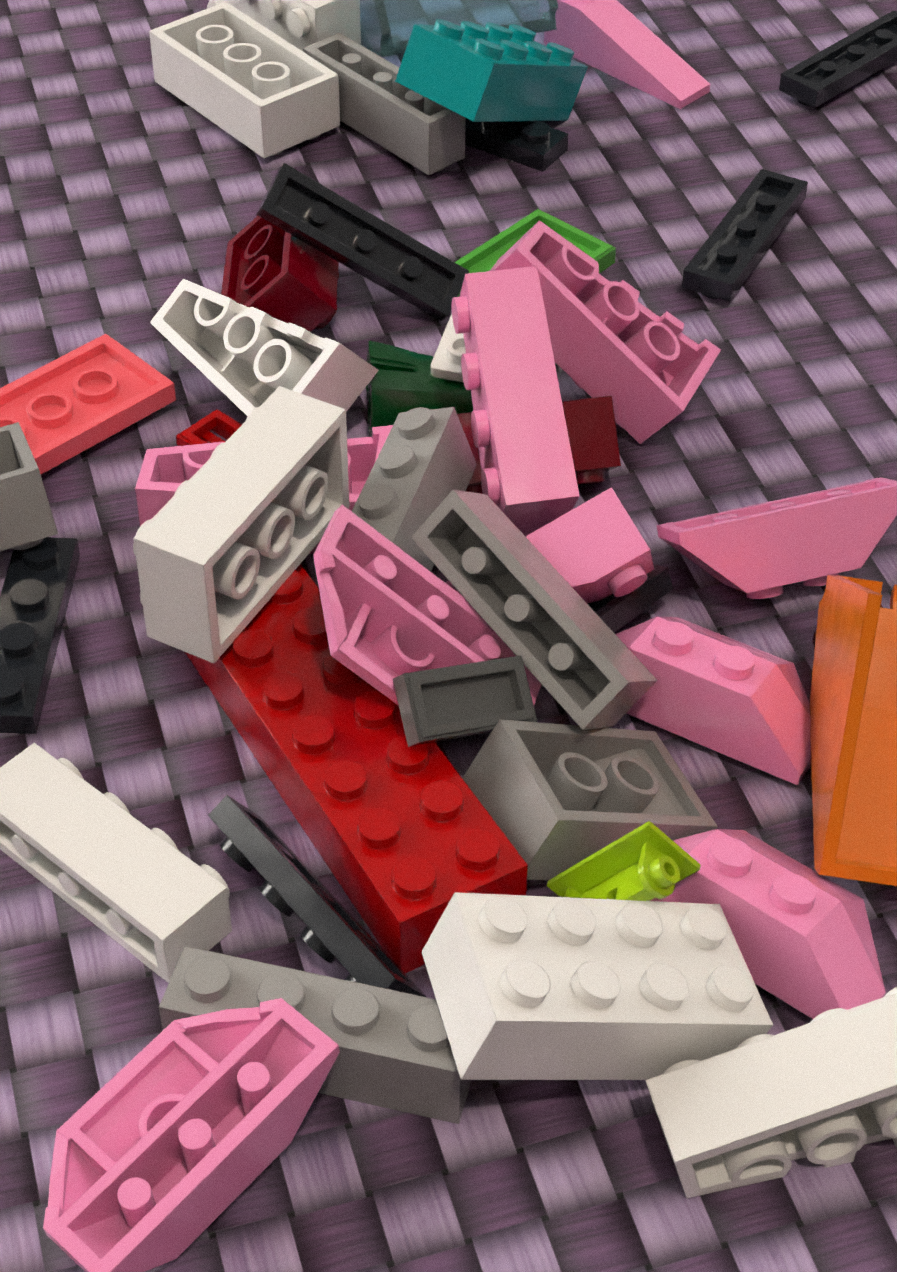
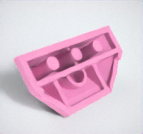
[657,477,897,599]
[313,504,542,706]
[615,616,811,786]
[650,829,886,1019]
[43,998,340,1272]

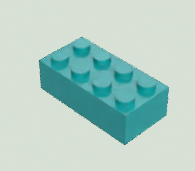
[395,19,588,122]

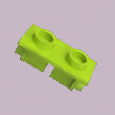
[546,821,701,901]

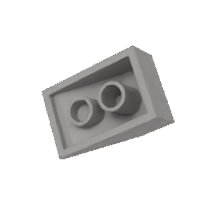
[462,719,718,880]

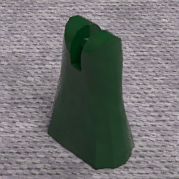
[366,340,473,437]

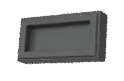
[393,655,537,747]

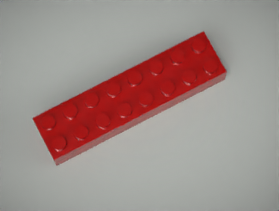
[185,564,528,973]

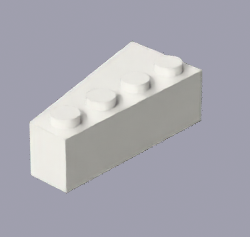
[645,987,897,1198]

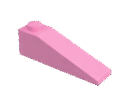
[544,0,710,109]
[445,487,654,603]

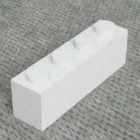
[0,743,232,983]

